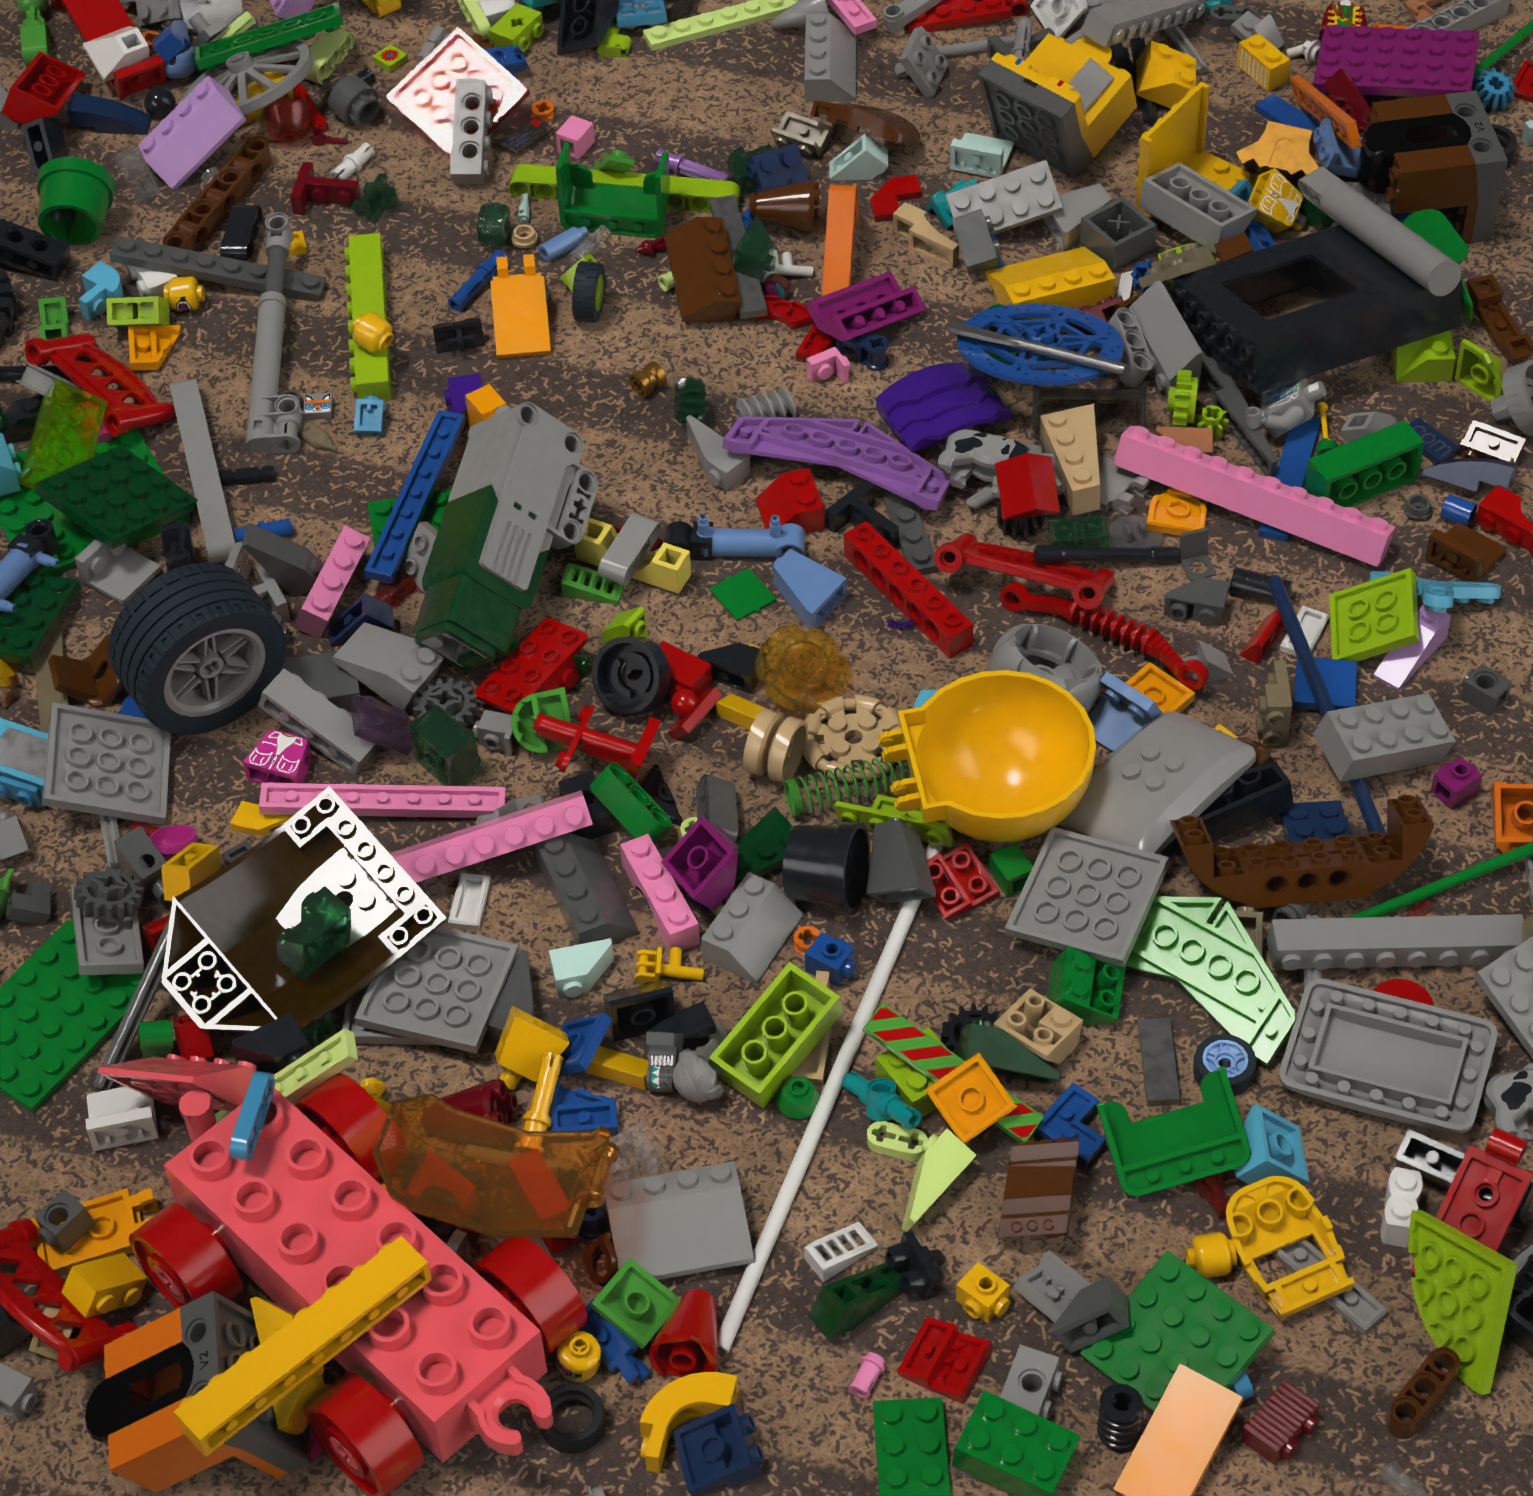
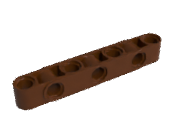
[163,136,272,251]

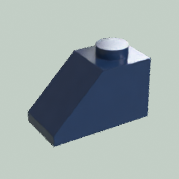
[329,593,394,647]

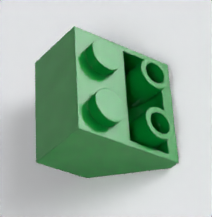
[1046,946,1125,1026]

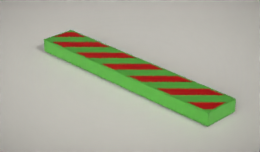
[862,1003,1044,1142]

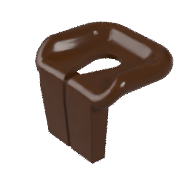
[48,634,124,708]

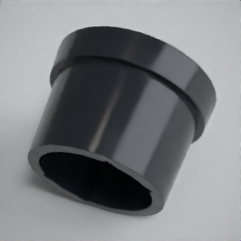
[782,822,870,916]

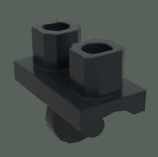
[432,318,485,354]
[160,522,196,572]
[884,1230,945,1300]

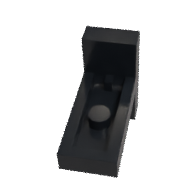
[826,480,899,548]

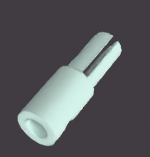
[518,193,530,223]

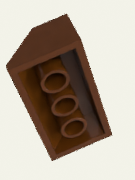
[664,217,741,322]

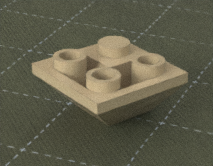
[993,988,1083,1064]

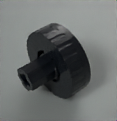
[592,636,671,714]

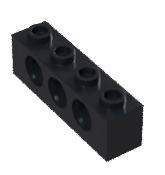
[0,218,70,282]

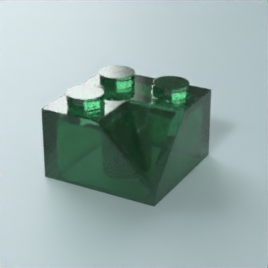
[409,705,481,786]
[277,886,352,980]

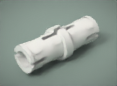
[329,142,375,180]

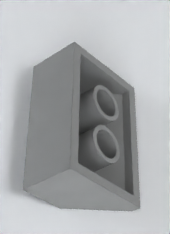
[701,872,803,984]

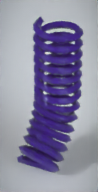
[886,619,916,631]

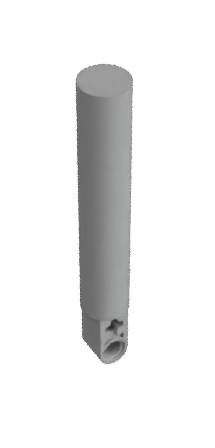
[1298,166,1461,296]

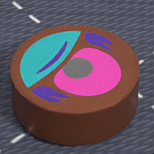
[762,274,791,300]

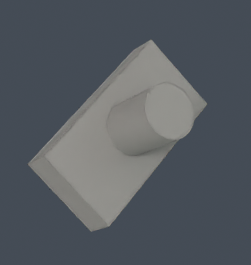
[188,12,228,47]

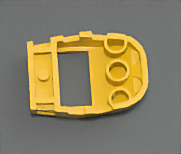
[1226,1176,1355,1322]

